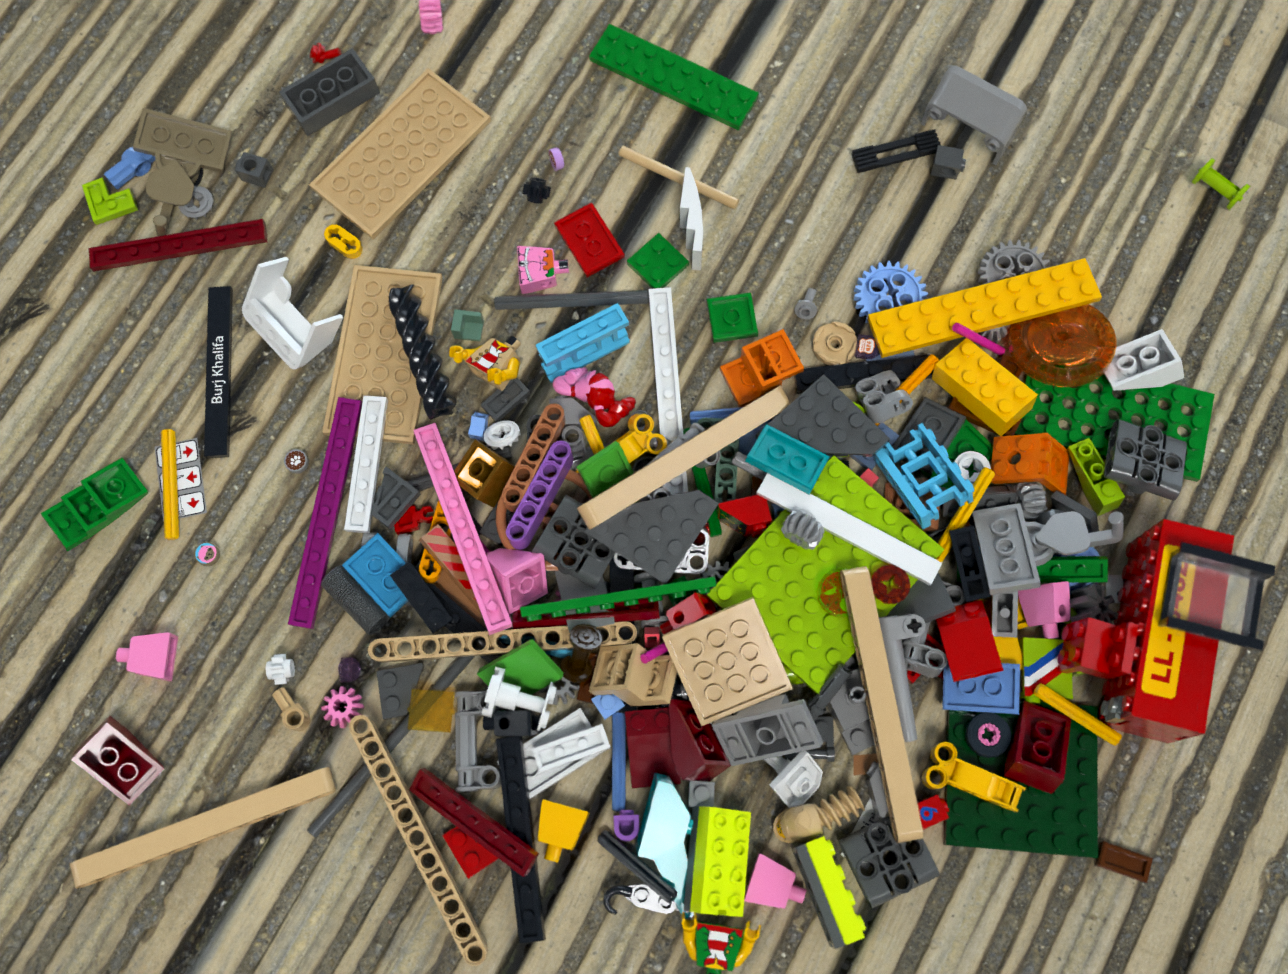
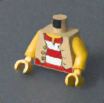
[449,336,521,391]

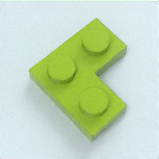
[82,177,138,225]

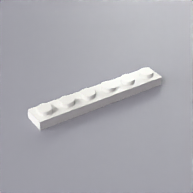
[344,395,388,533]

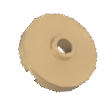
[812,321,858,365]

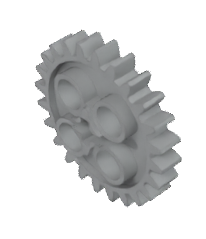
[977,240,1050,284]

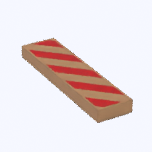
[419,524,481,613]

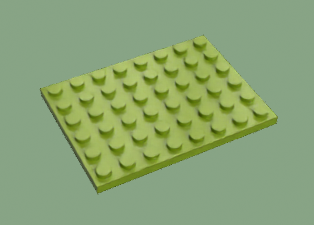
[707,455,944,694]

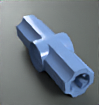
[104,147,155,190]

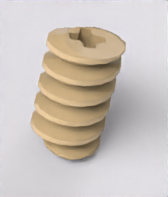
[813,786,865,836]

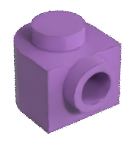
[614,810,640,841]

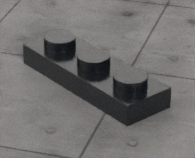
[390,561,453,634]

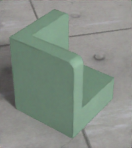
[451,309,484,342]

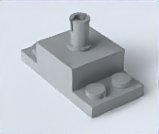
[827,652,875,756]
[712,694,823,766]

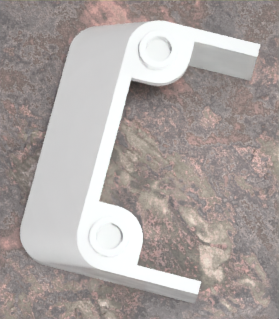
[242,257,343,369]

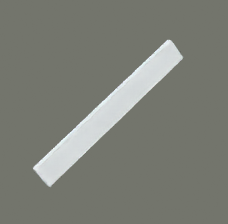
[756,473,942,586]

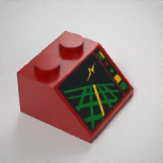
[717,495,772,538]

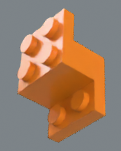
[720,329,804,407]

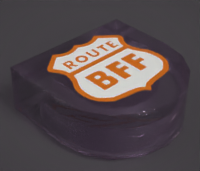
[855,334,879,359]

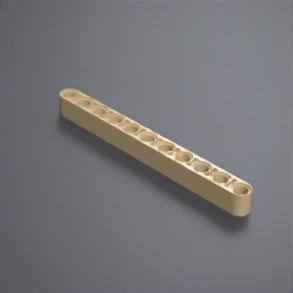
[576,385,791,530]
[841,566,923,843]
[368,622,637,663]
[349,715,488,966]
[69,767,336,889]

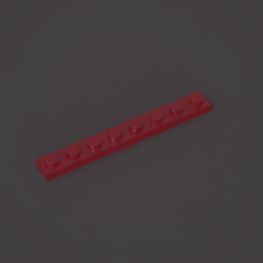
[88,219,267,272]

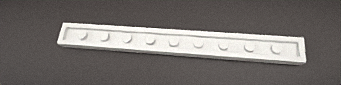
[649,287,688,495]

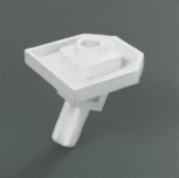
[764,751,823,808]

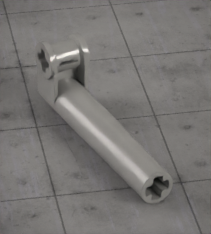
[879,614,926,742]

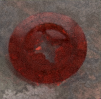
[871,565,910,604]

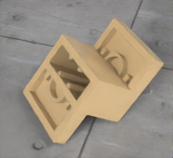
[589,643,677,706]

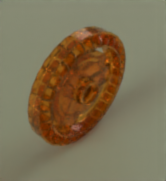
[1008,304,1117,387]

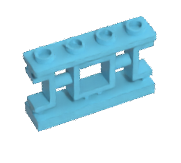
[535,303,630,383]
[873,423,975,529]

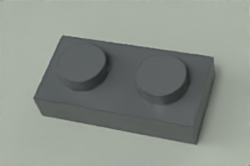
[480,378,530,423]

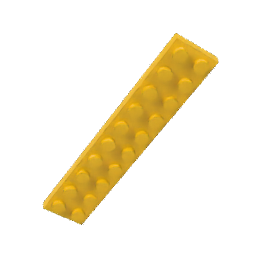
[867,258,1102,358]

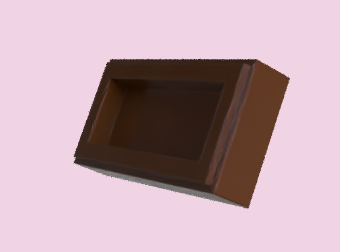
[1095,841,1153,883]

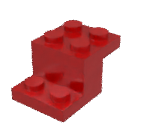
[1057,617,1139,679]

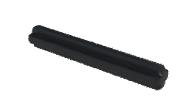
[597,830,678,904]

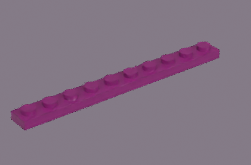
[288,397,362,629]

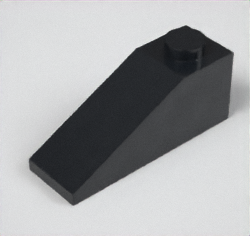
[949,526,992,603]

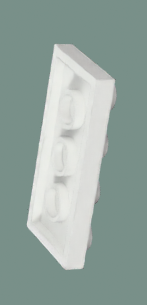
[497,708,606,799]

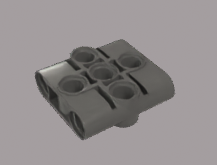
[1104,419,1187,501]
[532,495,615,589]
[838,816,940,909]

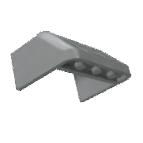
[921,65,1027,165]

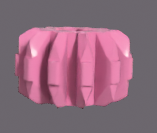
[419,0,443,34]
[321,686,364,729]

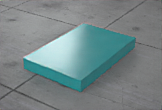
[745,424,830,495]

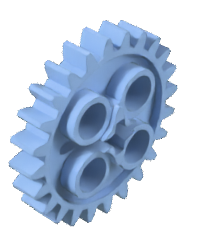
[853,261,928,323]

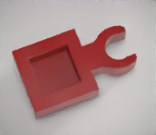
[394,505,434,535]

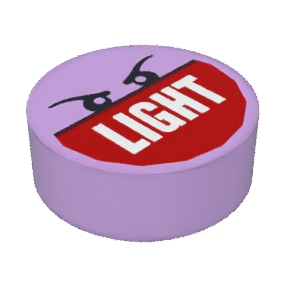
[549,147,564,171]

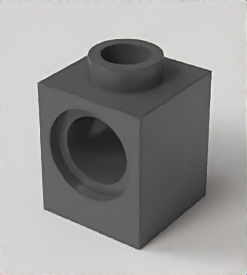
[930,145,966,180]
[235,152,273,188]

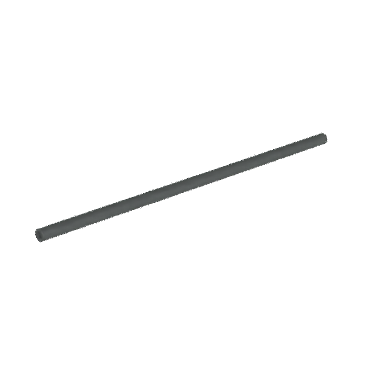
[307,546,563,838]

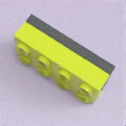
[683,806,751,917]
[791,836,866,949]

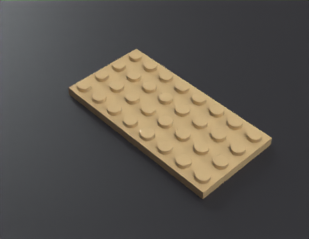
[309,68,491,240]
[322,265,443,445]

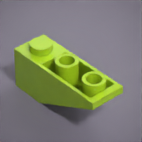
[1068,438,1125,517]

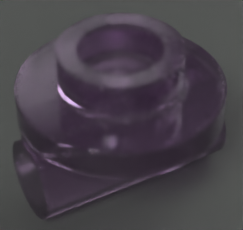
[338,657,361,683]

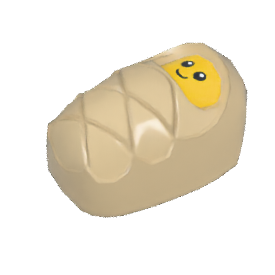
[773,803,821,843]

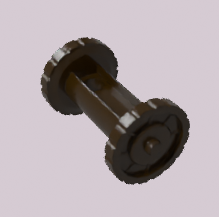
[560,624,602,683]

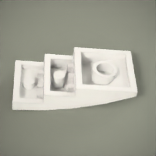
[680,167,703,271]

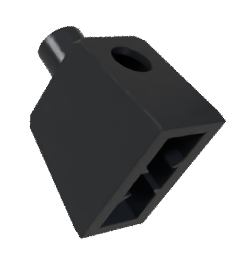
[483,709,543,736]

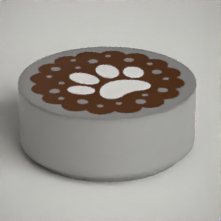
[284,449,309,474]

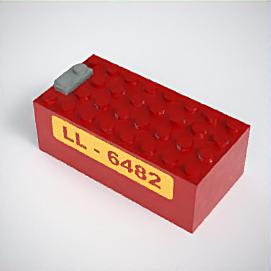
[1098,519,1234,743]

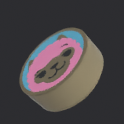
[194,542,220,566]

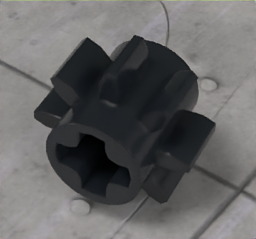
[522,177,551,204]

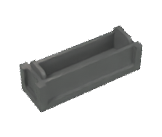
[939,484,1016,517]

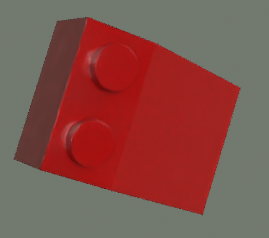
[936,600,1003,682]

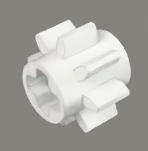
[266,654,295,685]

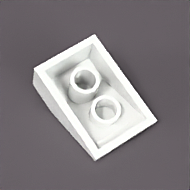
[1095,329,1184,391]

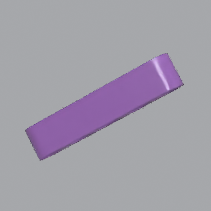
[506,441,574,550]

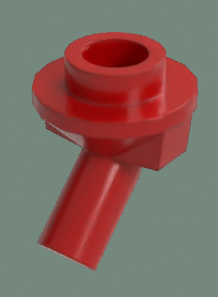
[310,42,341,64]

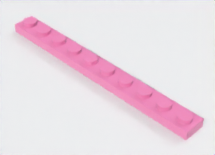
[413,423,513,635]

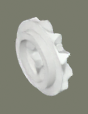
[484,420,521,450]
[954,451,991,485]

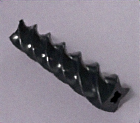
[389,284,457,419]

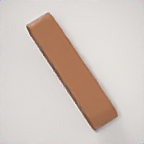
[502,403,566,512]

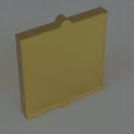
[407,689,455,733]

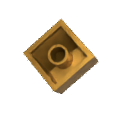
[454,439,515,508]

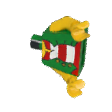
[681,912,761,974]

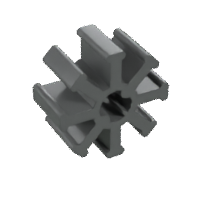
[1070,584,1118,624]

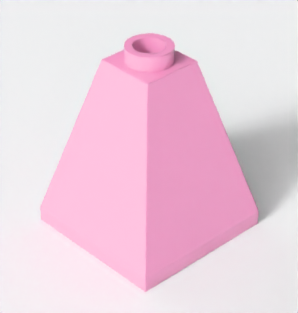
[486,548,548,615]

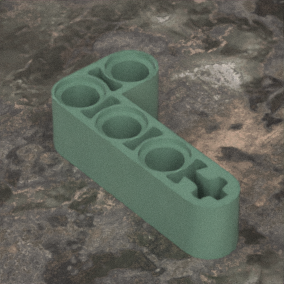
[697,418,739,509]

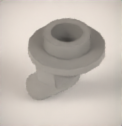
[795,288,817,320]

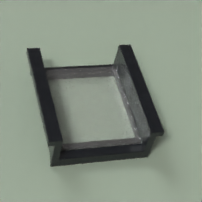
[1158,542,1276,652]

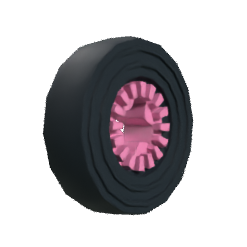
[965,712,1011,758]

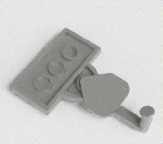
[972,503,1124,595]

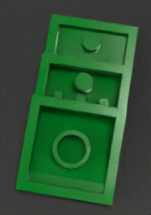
[41,458,148,552]

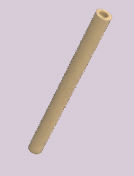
[619,146,739,210]

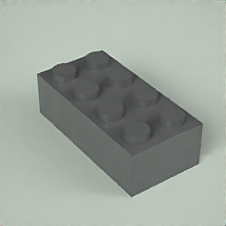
[279,48,380,136]

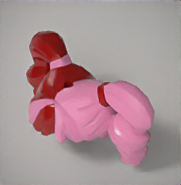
[552,367,636,427]

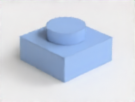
[591,694,625,720]

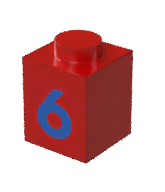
[917,794,949,830]

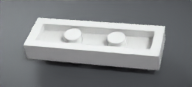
[532,724,611,773]

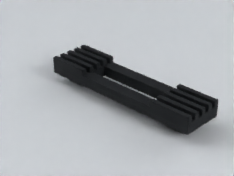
[851,129,941,173]

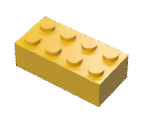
[932,338,1038,436]

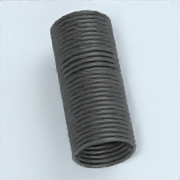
[321,565,390,635]

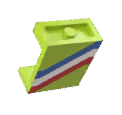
[1018,637,1073,704]

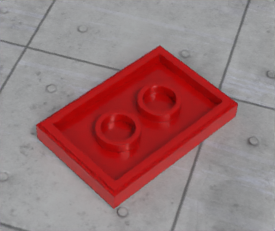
[554,203,625,278]

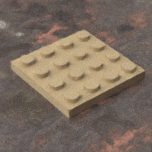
[662,597,793,726]

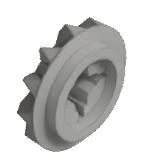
[179,186,214,220]

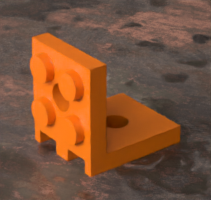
[991,433,1069,495]

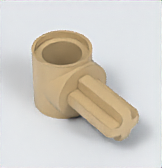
[272,687,310,732]

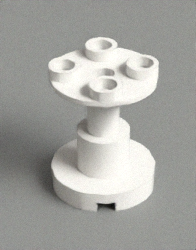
[482,667,557,731]

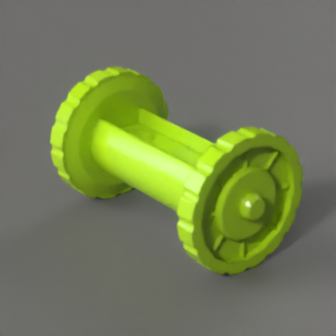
[1192,158,1250,210]

